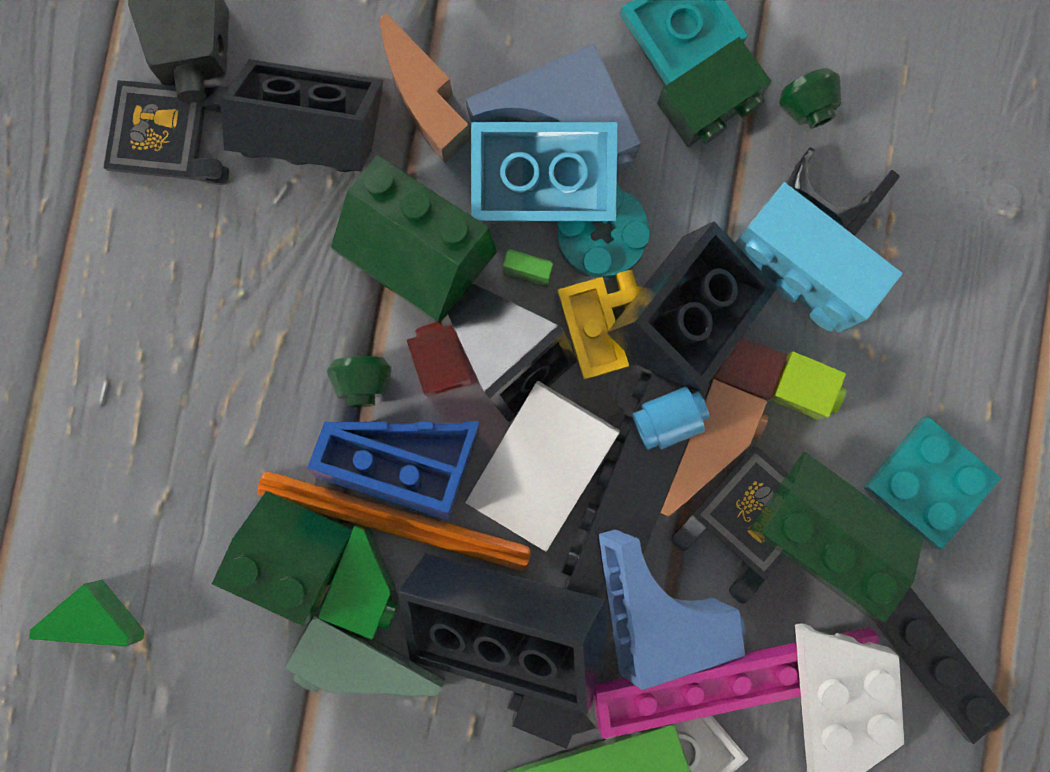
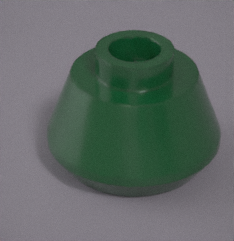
[779,68,841,129]
[327,356,392,407]

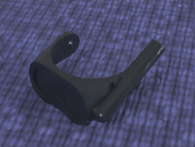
[786,146,900,236]

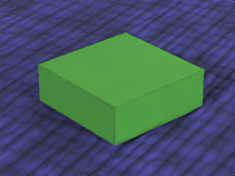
[503,249,553,287]

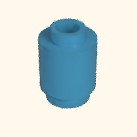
[633,386,710,450]

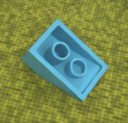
[471,122,617,222]

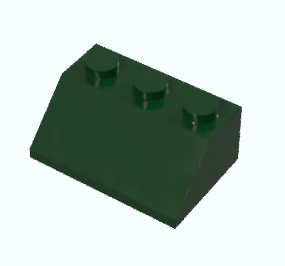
[331,155,497,324]
[749,452,923,623]

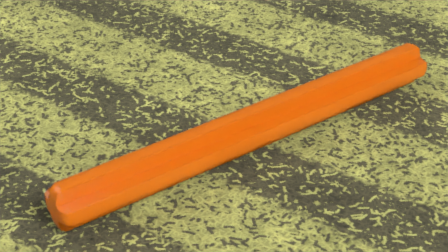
[257,472,531,571]

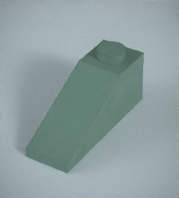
[285,612,445,696]

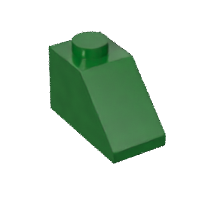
[318,525,399,639]

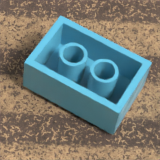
[734,182,903,333]

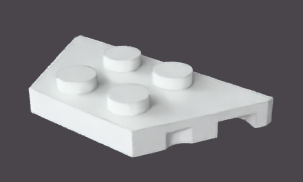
[795,623,904,772]

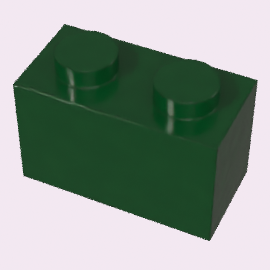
[657,37,772,147]

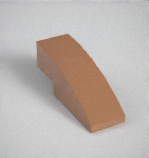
[379,13,471,163]

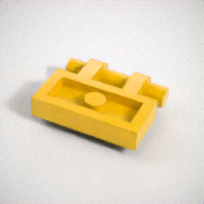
[557,270,643,381]

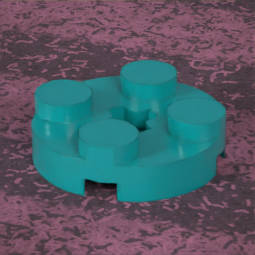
[557,186,650,279]

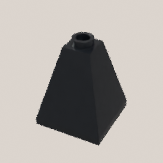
[448,283,577,423]

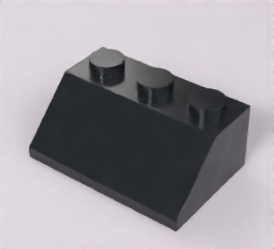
[220,59,383,172]
[607,221,777,392]

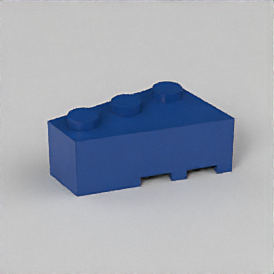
[308,421,479,521]

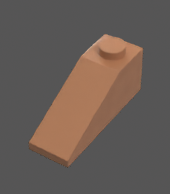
[659,379,769,517]

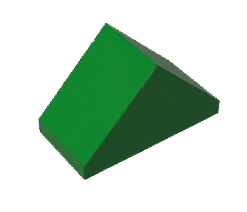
[29,579,144,647]

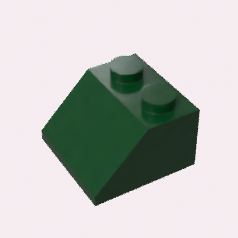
[212,491,353,626]

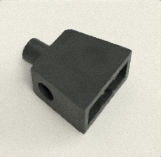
[128,0,229,103]

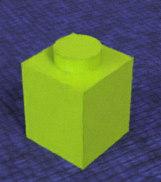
[765,351,847,420]

